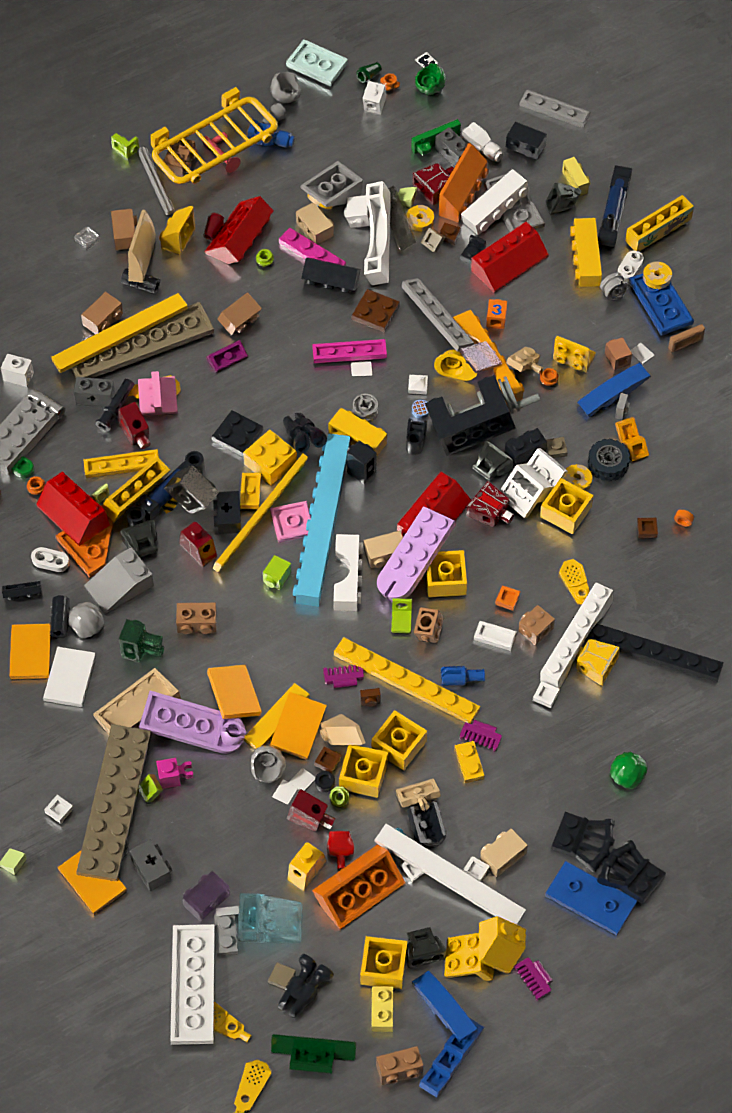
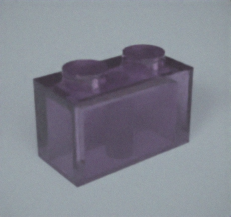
[182,871,230,922]

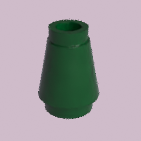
[356,62,382,83]

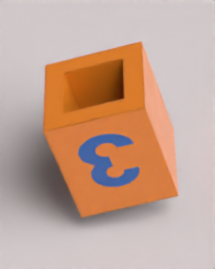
[486,299,507,329]

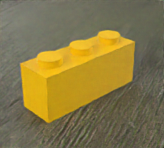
[328,408,387,457]

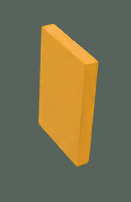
[9,624,51,679]
[207,665,262,719]
[270,692,327,760]
[58,851,127,915]

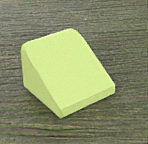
[395,187,417,208]
[89,484,110,504]
[0,849,27,875]

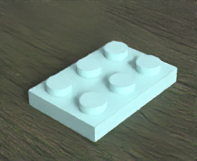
[286,40,348,86]

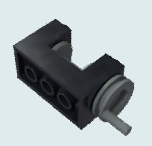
[425,375,540,456]

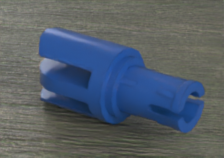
[441,666,485,686]

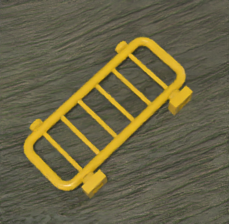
[151,87,278,184]

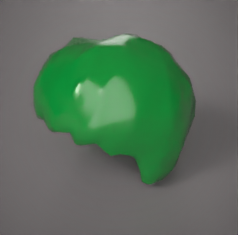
[415,63,446,95]
[610,752,648,789]

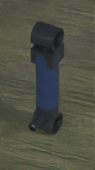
[598,165,632,247]
[126,451,208,527]

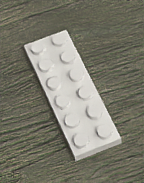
[171,924,215,1045]

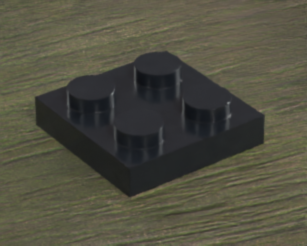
[211,410,263,456]

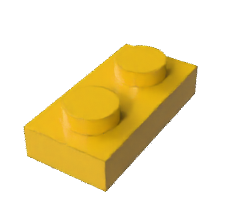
[240,473,261,509]
[454,741,485,784]

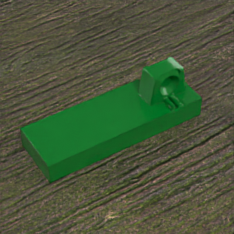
[411,119,461,156]

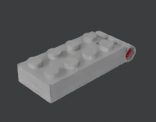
[0,389,65,475]

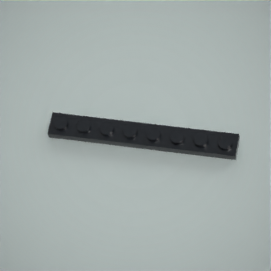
[573,617,724,682]

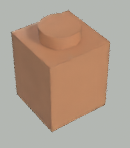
[605,337,632,370]

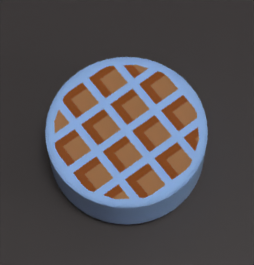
[412,400,429,419]

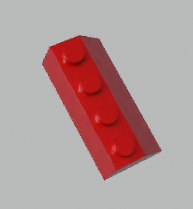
[204,196,274,264]
[471,221,549,293]
[36,471,110,546]
[397,472,471,537]

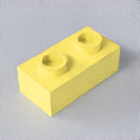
[562,157,591,196]
[372,986,393,1032]

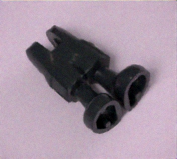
[283,413,327,454]
[277,954,334,1018]

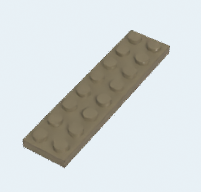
[71,302,214,378]
[76,724,151,881]

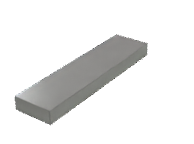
[520,90,590,128]

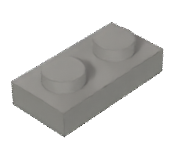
[214,914,238,956]

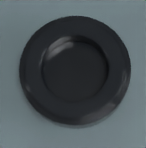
[315,771,335,792]

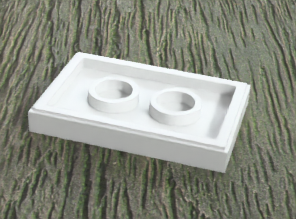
[43,647,96,707]

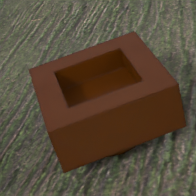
[439,222,461,245]
[637,517,658,538]
[360,688,381,707]
[314,747,342,773]

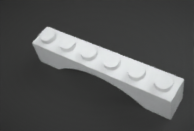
[364,181,391,286]
[540,583,613,689]

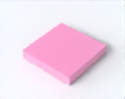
[270,501,311,543]

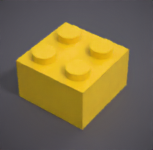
[243,429,297,486]
[540,478,594,534]
[426,550,467,597]
[371,710,427,770]
[339,745,388,798]
[360,936,407,989]

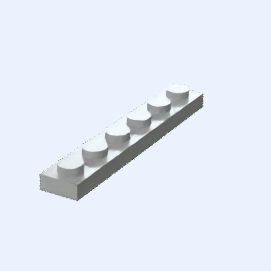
[402,278,474,352]

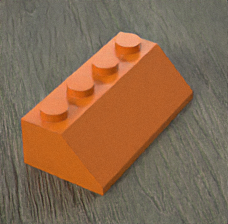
[439,143,489,223]
[312,844,405,929]

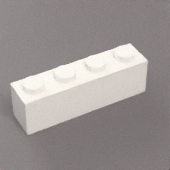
[461,169,529,235]

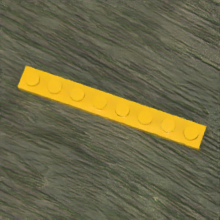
[334,637,480,724]

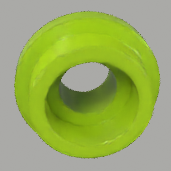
[256,249,274,266]
[330,787,350,807]

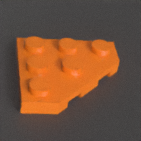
[56,505,114,578]

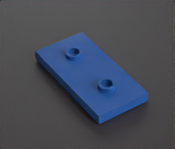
[629,273,694,336]
[545,861,637,936]

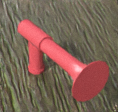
[202,132,241,173]

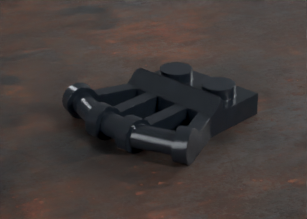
[551,812,615,872]
[597,840,666,904]

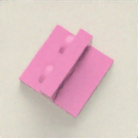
[138,371,178,416]

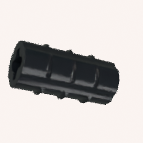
[121,268,160,294]
[50,595,70,638]

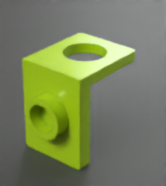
[391,598,412,633]

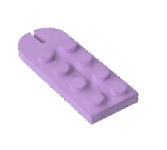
[377,506,456,602]
[139,691,246,754]

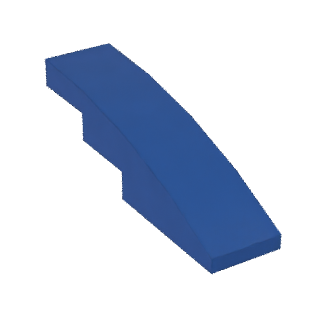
[577,363,651,418]
[412,970,477,1043]
[419,1018,484,1097]

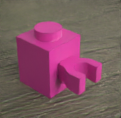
[156,758,194,789]

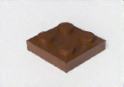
[351,289,400,332]

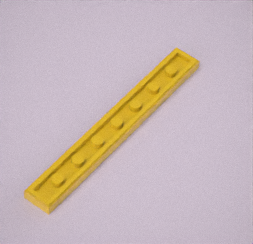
[51,293,188,373]
[213,453,308,572]

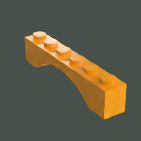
[452,310,524,406]

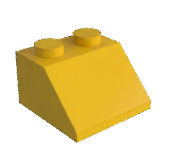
[159,206,196,255]
[479,916,526,974]

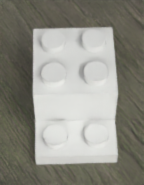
[500,448,568,518]

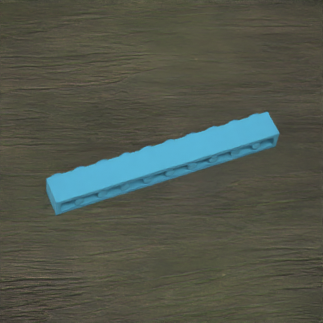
[293,433,350,607]

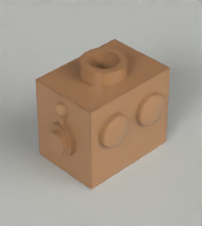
[518,605,555,645]
[414,607,444,643]

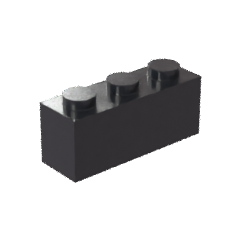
[301,257,361,293]

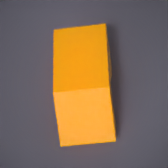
[615,417,649,461]

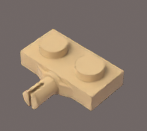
[506,347,543,374]
[396,779,441,811]

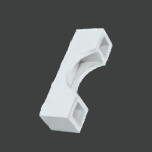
[333,534,363,611]

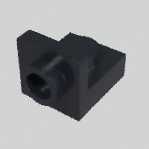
[460,235,486,265]

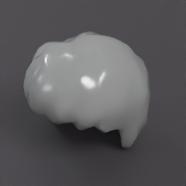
[270,72,301,104]
[69,602,104,638]
[251,745,286,783]

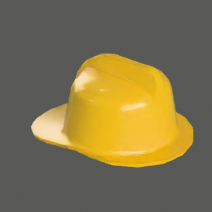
[434,349,478,381]

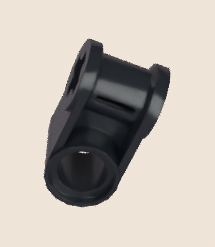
[406,418,427,455]

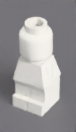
[462,122,504,162]

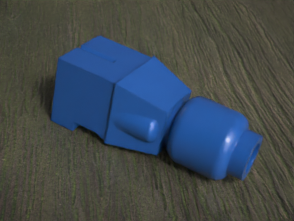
[248,119,295,148]

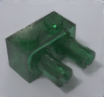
[118,619,164,662]

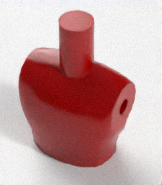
[327,831,354,869]

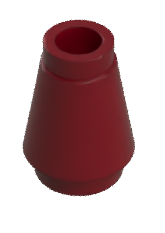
[203,212,224,240]

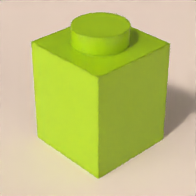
[263,555,291,590]

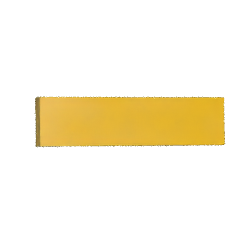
[83,449,159,478]
[244,683,310,749]

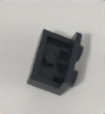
[407,801,446,846]

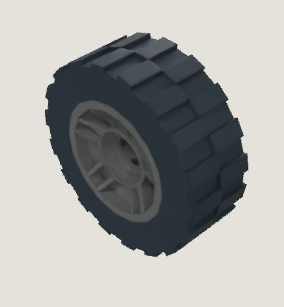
[588,438,630,481]

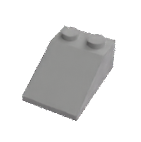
[301,161,363,207]
[84,547,154,614]

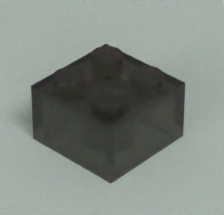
[164,466,219,514]

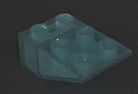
[238,893,303,943]

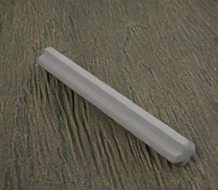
[138,146,174,216]

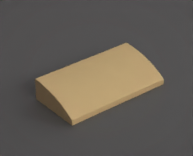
[128,210,156,283]
[93,668,181,734]

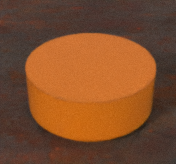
[674,510,694,527]

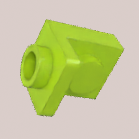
[111,133,139,159]

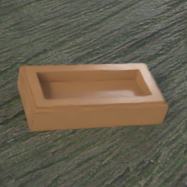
[668,324,705,352]

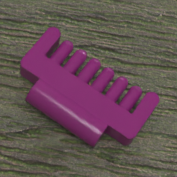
[323,665,364,688]
[460,720,502,751]
[515,957,553,1001]

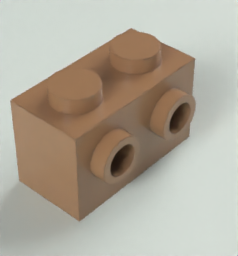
[163,139,197,177]
[111,209,138,250]
[81,292,123,334]
[217,292,262,335]
[176,602,217,634]
[376,1046,423,1085]

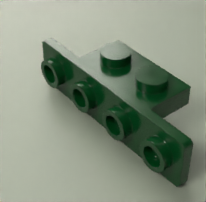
[271,1034,356,1073]

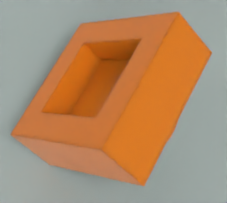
[495,585,520,611]

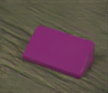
[206,340,248,372]

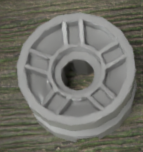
[600,272,629,300]
[352,393,378,423]

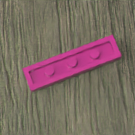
[279,228,346,266]
[312,339,387,363]

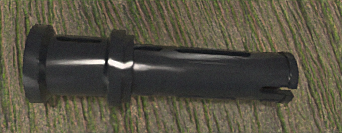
[95,378,135,431]

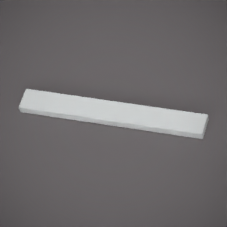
[374,824,526,925]

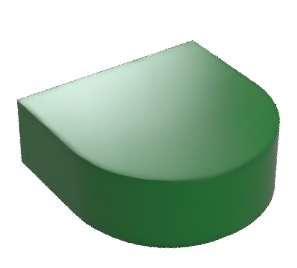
[11,456,34,478]

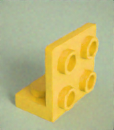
[553,336,596,372]
[444,933,494,981]

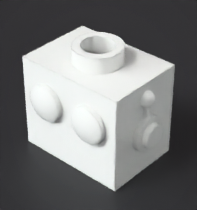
[363,81,387,114]
[344,195,370,228]
[1,354,34,387]

